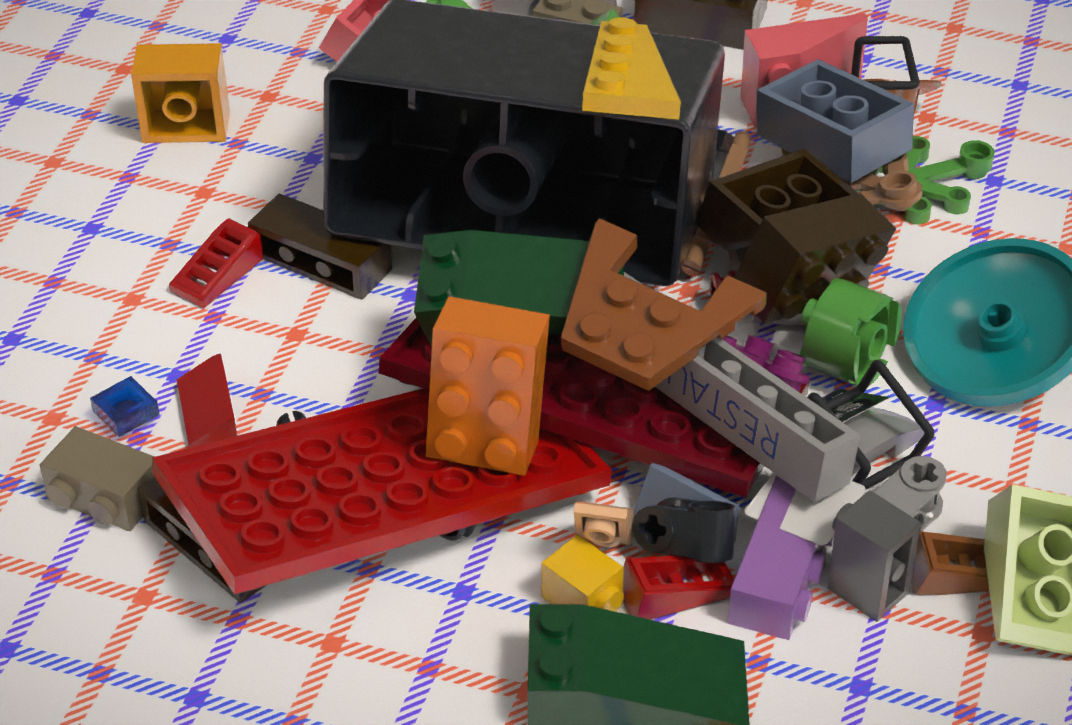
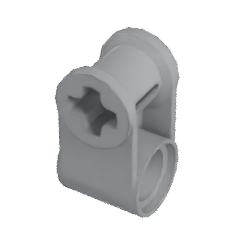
[872,456,947,531]

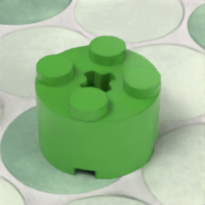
[799,278,902,386]

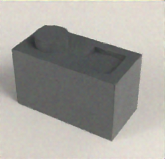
[827,490,921,622]

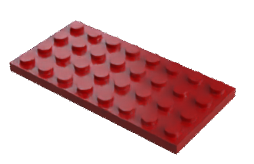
[152,388,612,595]

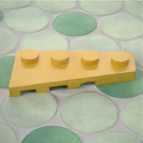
[582,17,681,120]

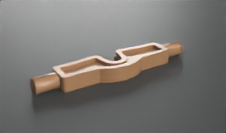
[682,131,752,275]

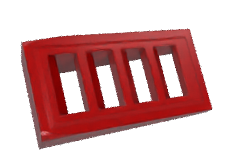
[169,218,263,308]
[623,555,735,619]

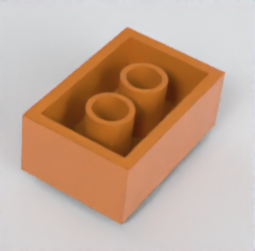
[426,296,550,476]

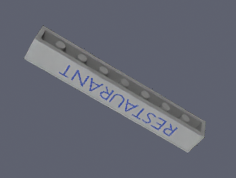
[624,272,860,502]

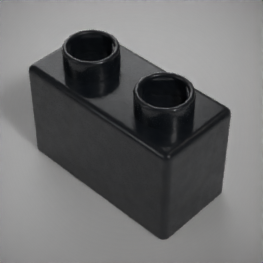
[323,0,725,287]

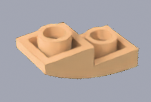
[573,501,634,547]

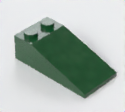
[414,230,624,347]
[527,604,750,725]

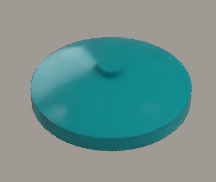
[903,238,1072,407]

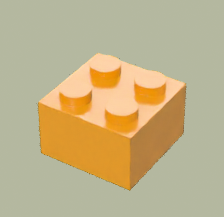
[131,43,230,143]

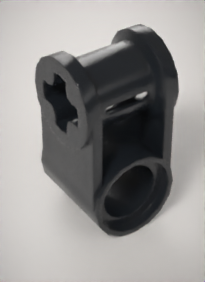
[632,497,735,563]

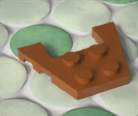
[561,218,767,391]

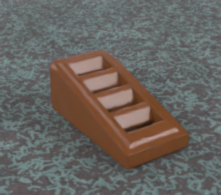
[911,531,989,595]

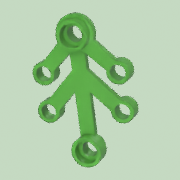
[855,136,995,225]

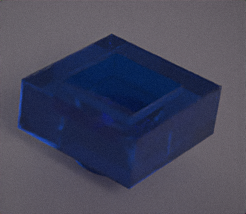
[90,376,160,437]

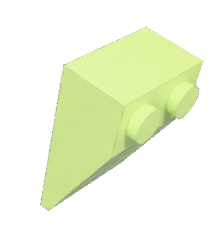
[984,484,1072,655]

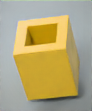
[541,534,624,612]

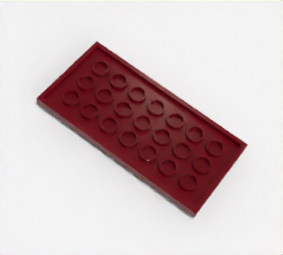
[378,318,811,498]

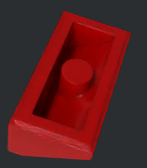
[176,353,237,448]

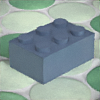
[756,59,914,183]

